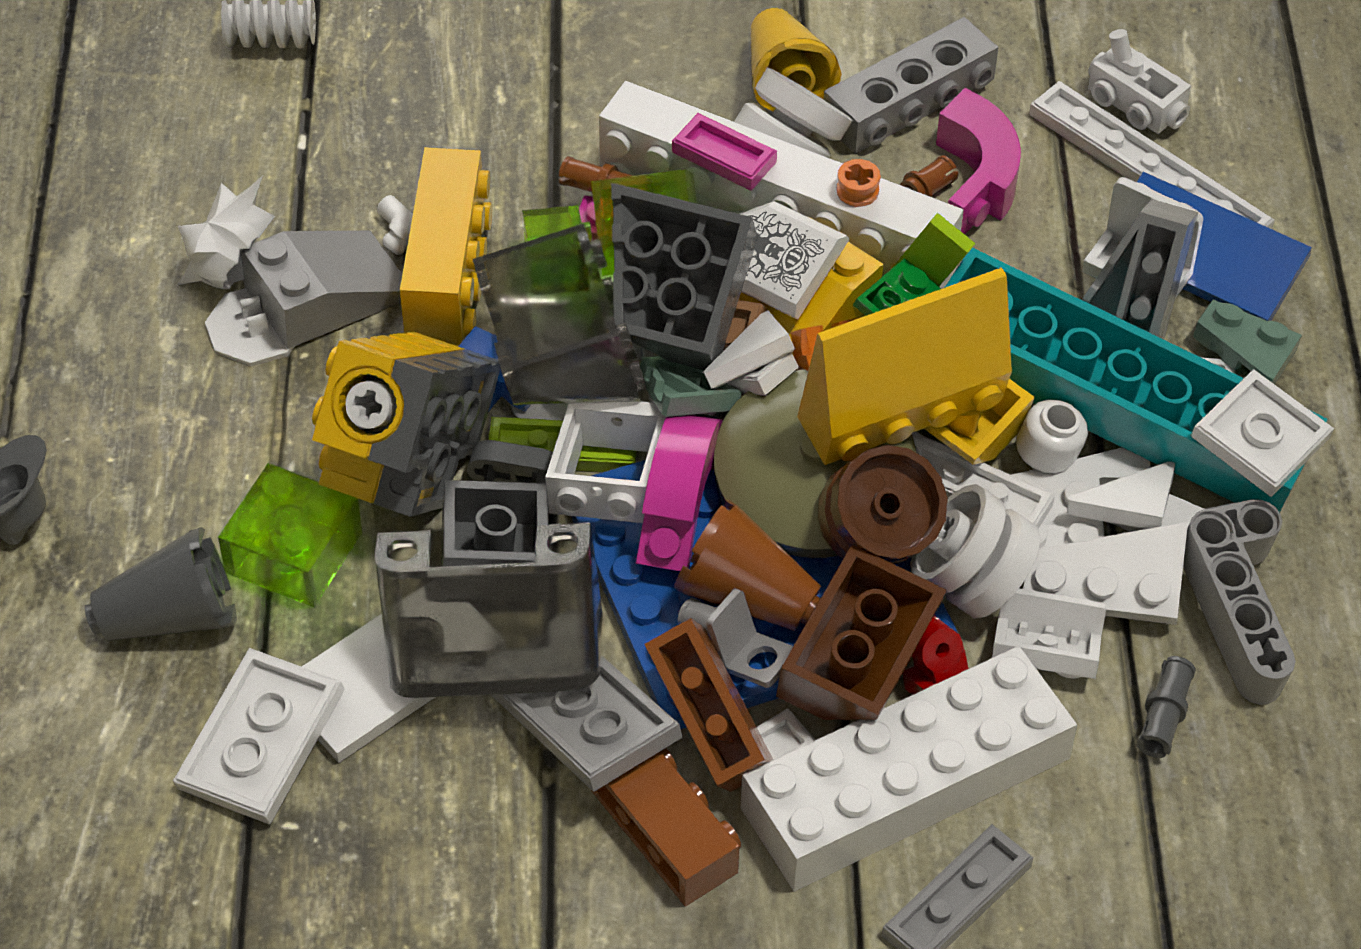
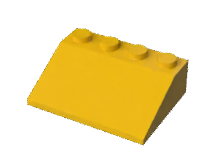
[797,267,1012,465]

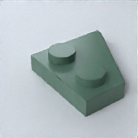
[1193,300,1302,384]

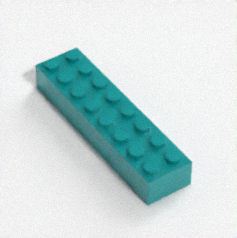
[944,247,1328,513]

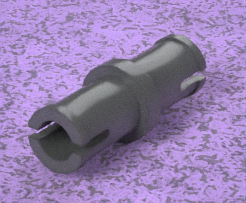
[1137,656,1196,758]

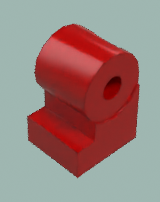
[902,616,969,695]

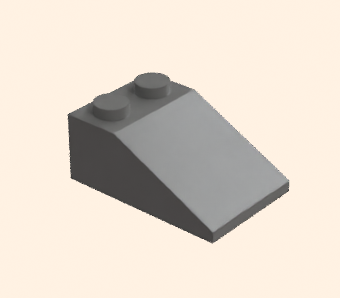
[241,230,402,349]

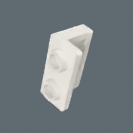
[992,588,1106,679]

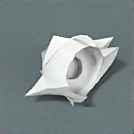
[178,175,275,289]

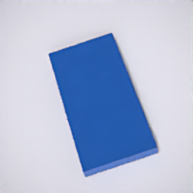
[1137,171,1312,321]

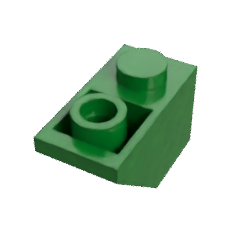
[853,258,941,318]

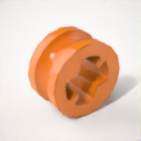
[836,159,881,207]

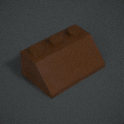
[776,545,947,720]

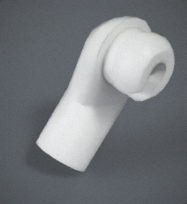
[377,195,413,255]

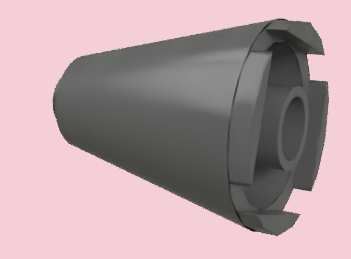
[85,527,237,641]

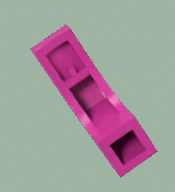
[936,88,1021,234]
[636,415,723,571]

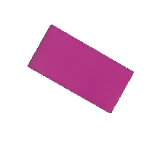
[672,113,777,191]

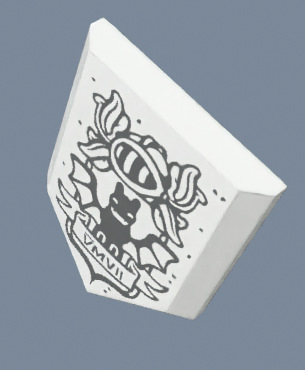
[740,201,850,320]

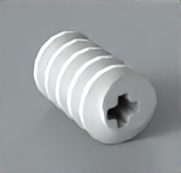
[221,0,316,48]

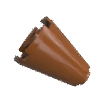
[674,499,822,631]

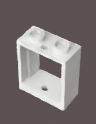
[545,395,666,523]

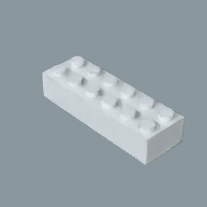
[741,646,1077,892]

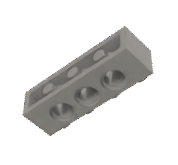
[824,17,999,154]

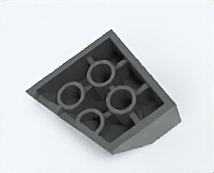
[611,183,758,370]

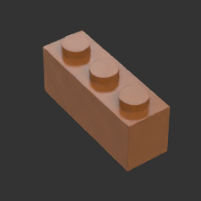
[644,618,774,792]
[591,748,741,907]

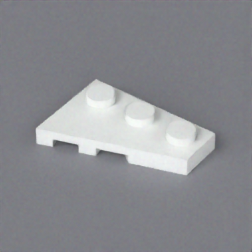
[1023,522,1188,625]

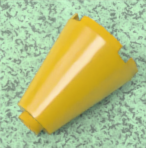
[751,8,842,112]

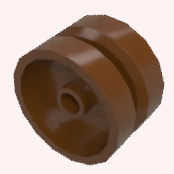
[818,445,948,565]

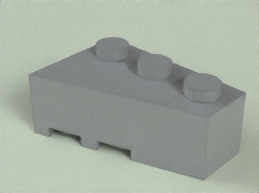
[1082,199,1199,339]

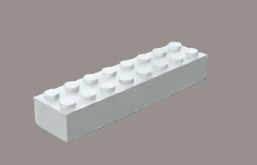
[599,81,964,289]

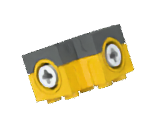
[312,332,503,517]

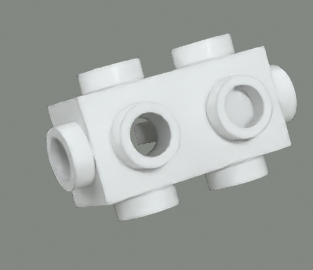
[1088,29,1191,134]

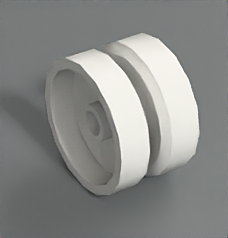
[734,68,853,158]
[910,484,1041,619]

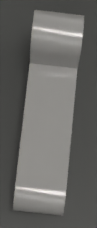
[1183,500,1296,705]

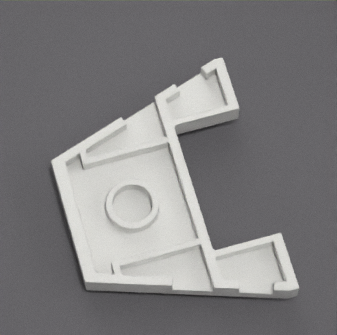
[1012,447,1150,549]

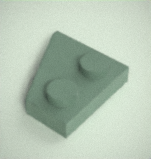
[638,356,742,417]

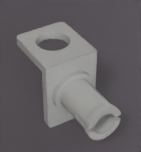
[678,588,793,688]

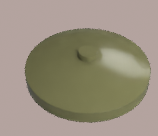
[714,369,916,558]

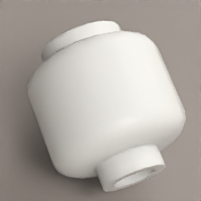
[1016,399,1088,473]

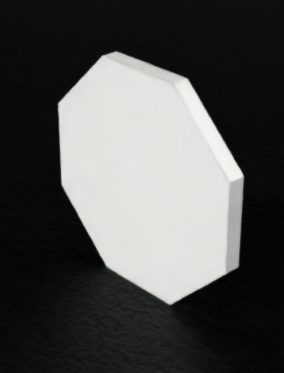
[205,288,295,366]

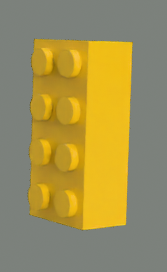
[400,147,492,346]

